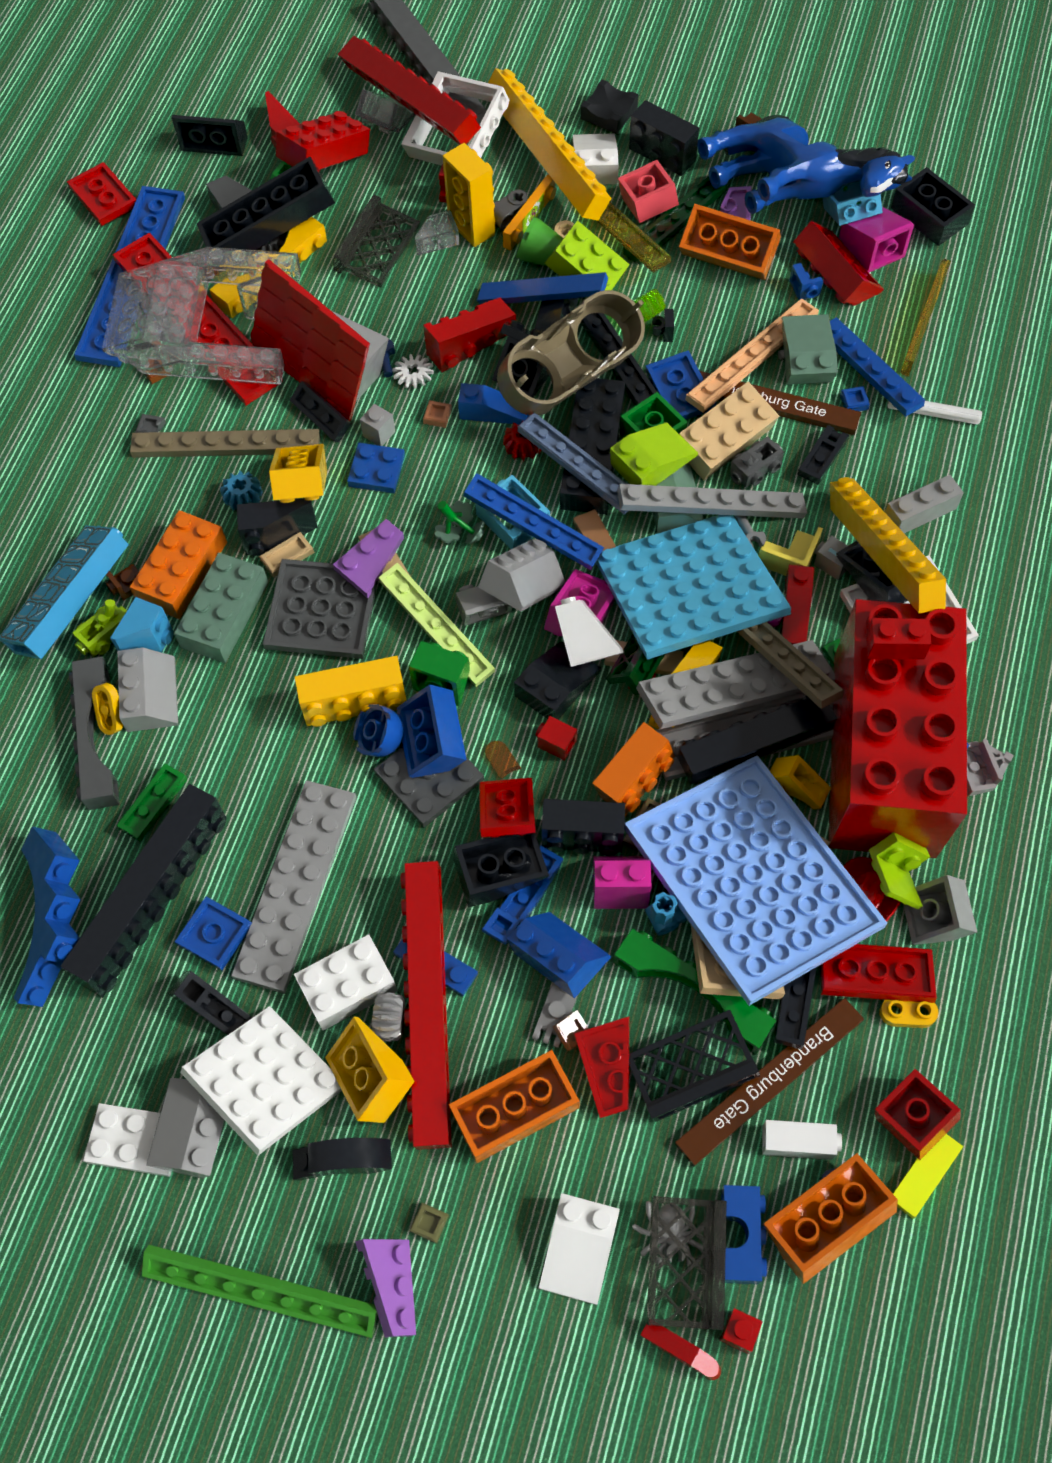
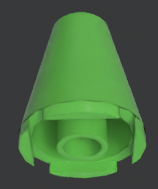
[516,217,563,266]

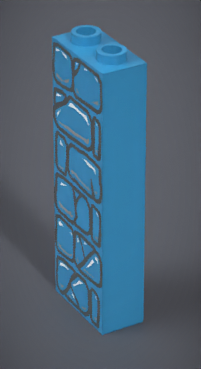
[0,525,129,659]

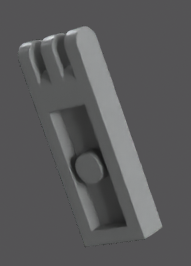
[532,982,579,1048]

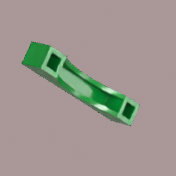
[613,928,777,1055]

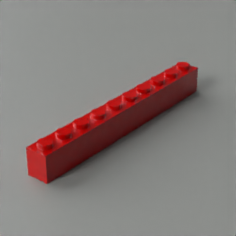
[338,36,481,145]
[400,861,452,1150]

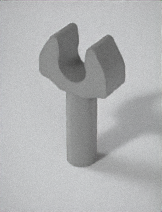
[735,515,766,548]

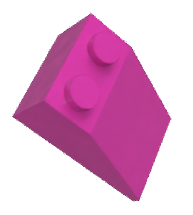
[544,569,615,637]

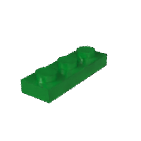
[116,763,188,842]

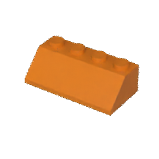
[764,1153,898,1284]

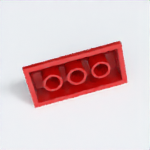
[793,221,884,306]

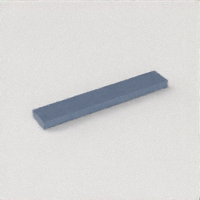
[518,412,628,515]

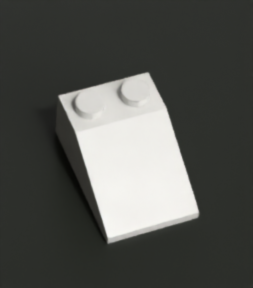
[573,133,618,185]
[539,1193,620,1305]

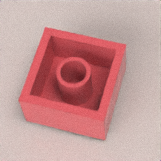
[618,160,679,223]

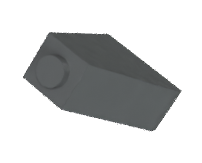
[206,176,252,211]

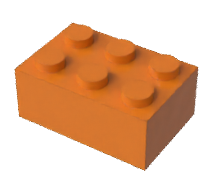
[592,722,675,816]

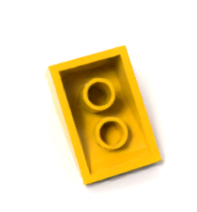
[325,1016,415,1123]

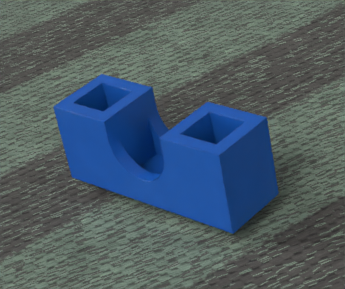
[721,1185,767,1284]

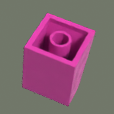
[839,207,914,273]
[593,856,652,909]

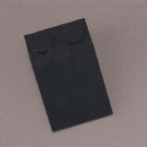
[237,498,317,556]
[836,541,908,603]
[514,641,601,720]
[453,833,549,908]

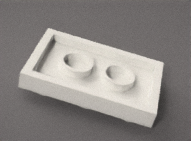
[83,1103,171,1177]

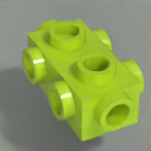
[72,599,127,658]

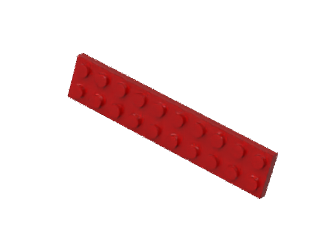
[112,232,283,406]

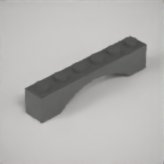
[69,657,120,810]

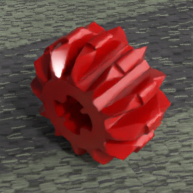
[503,420,541,462]

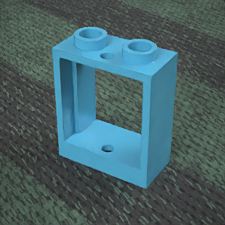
[823,181,883,226]
[475,475,550,549]

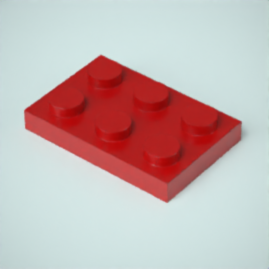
[67,162,137,226]
[480,778,536,837]

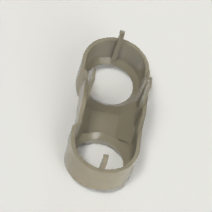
[497,290,645,416]

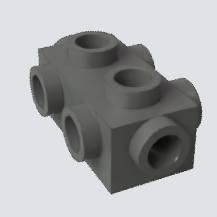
[730,436,784,487]

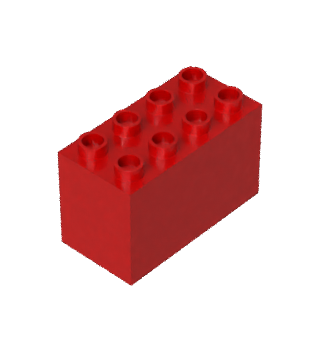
[828,599,967,858]

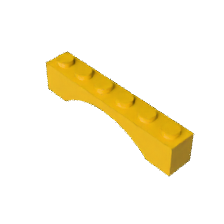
[209,217,327,318]

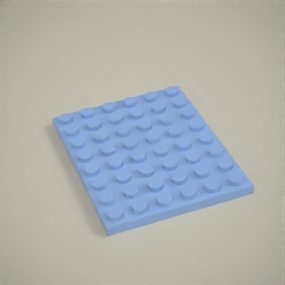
[624,755,887,1006]

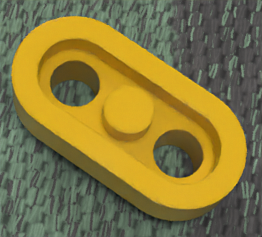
[92,683,123,735]
[879,1000,939,1028]

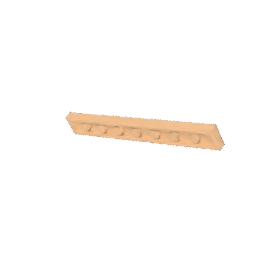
[685,298,819,413]

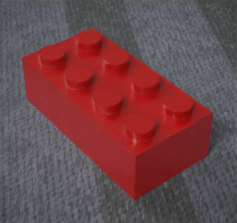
[276,111,370,170]

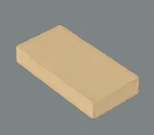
[259,532,314,578]

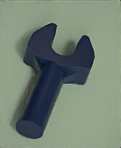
[382,339,395,377]

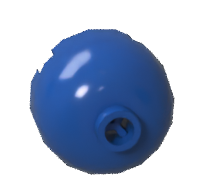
[353,704,403,757]

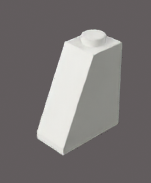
[555,596,623,667]

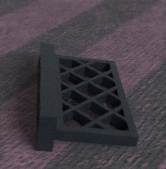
[629,1010,760,1122]

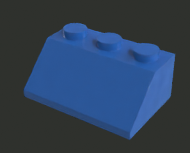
[397,684,467,778]
[507,912,611,998]

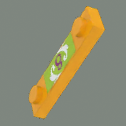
[503,174,557,251]

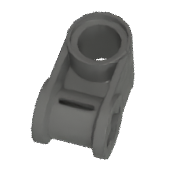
[494,190,528,231]

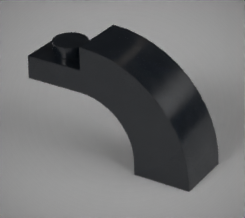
[292,1138,392,1181]

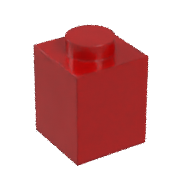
[535,716,577,761]
[719,1308,763,1354]

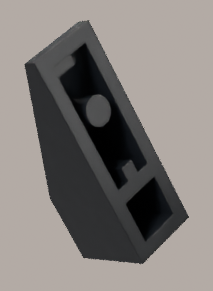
[168,971,253,1036]

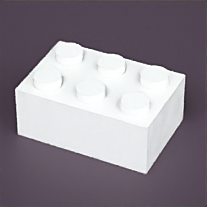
[294,934,398,1031]

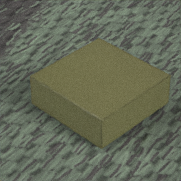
[409,1203,449,1244]

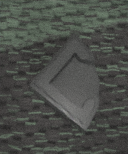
[135,414,166,433]

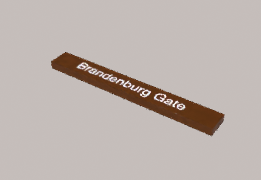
[700,371,861,435]
[675,998,864,1167]

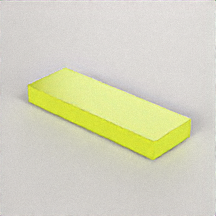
[893,1134,964,1219]

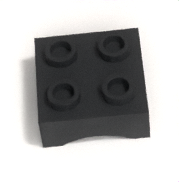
[580,79,638,134]

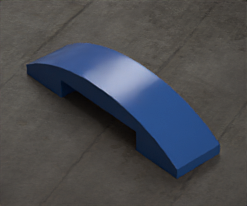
[482,845,563,945]

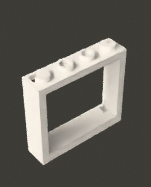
[401,71,510,165]

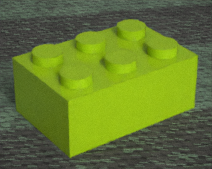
[545,220,630,298]

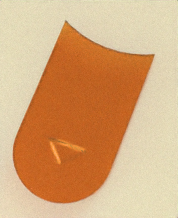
[485,741,522,780]

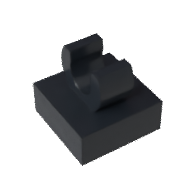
[652,309,674,342]

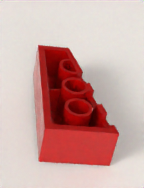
[423,298,516,372]

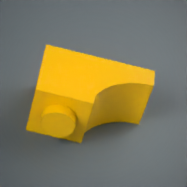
[770,755,831,809]

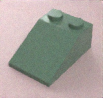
[781,314,838,385]

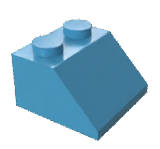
[110,597,174,652]

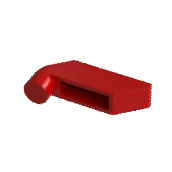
[641,1318,721,1380]

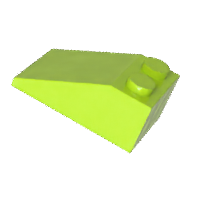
[610,422,698,486]

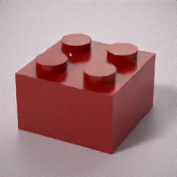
[875,1069,961,1160]

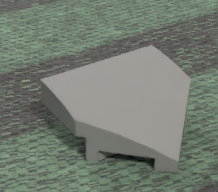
[967,738,1014,796]

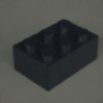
[629,100,699,176]
[891,167,975,246]
[542,799,625,856]

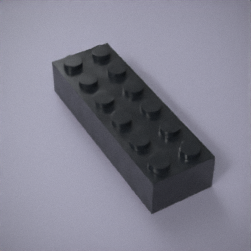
[197,156,335,270]
[560,378,625,515]

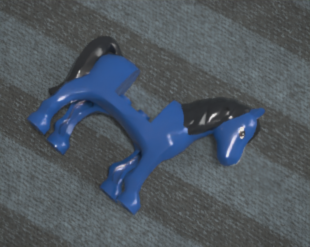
[697,115,915,214]

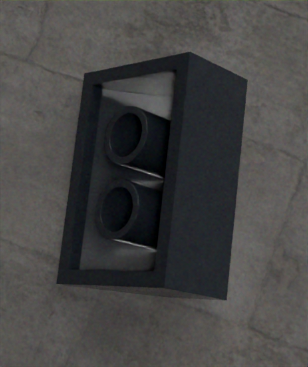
[172,115,248,156]

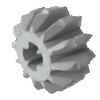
[371,992,406,1042]

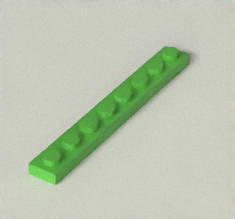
[142,1245,378,1338]

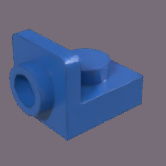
[789,263,823,300]

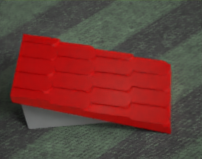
[251,259,389,421]

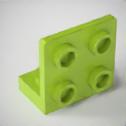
[869,832,930,909]

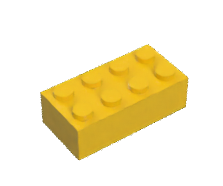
[442,143,496,247]
[269,444,327,503]
[295,656,407,726]

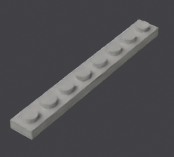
[617,484,807,518]

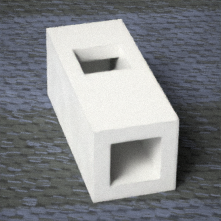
[762,1120,842,1160]

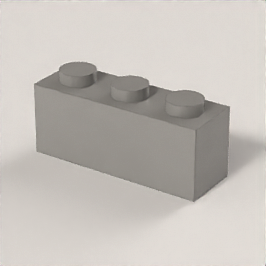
[885,475,964,533]

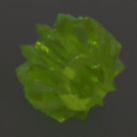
[633,289,666,322]

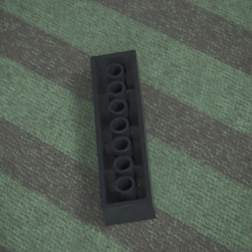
[60,783,227,998]

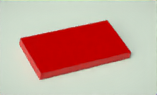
[820,944,937,1003]

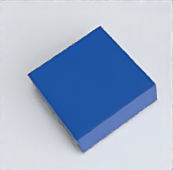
[840,386,870,411]

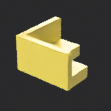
[758,527,823,576]

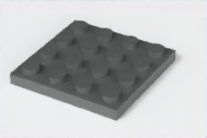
[263,559,378,659]

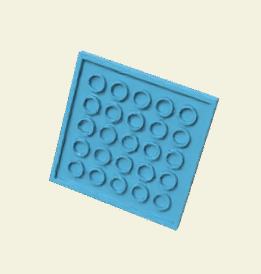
[596,515,791,660]

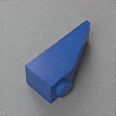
[458,383,530,425]

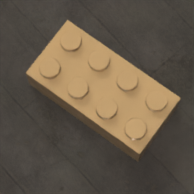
[679,381,779,481]

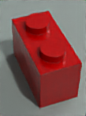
[866,618,932,659]

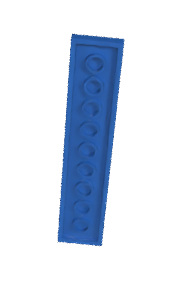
[74,186,185,367]

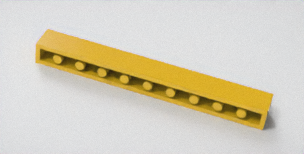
[488,68,612,221]
[830,477,946,613]

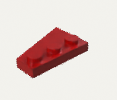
[574,1016,630,1118]

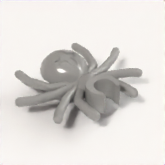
[632,1199,711,1268]

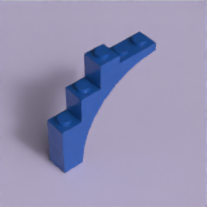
[14,826,81,1007]

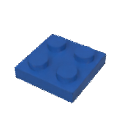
[347,443,405,494]
[175,896,252,971]

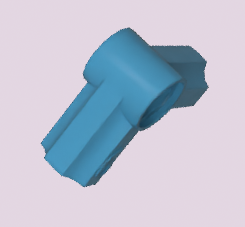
[645,892,688,936]

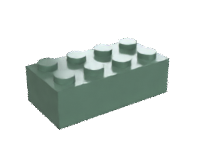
[174,553,268,663]

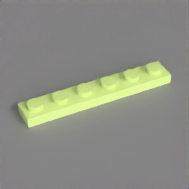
[378,563,495,687]

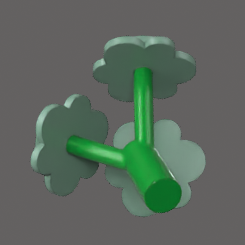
[434,501,485,544]

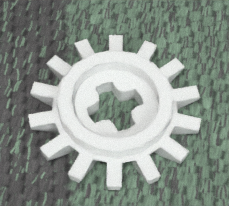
[392,354,434,389]

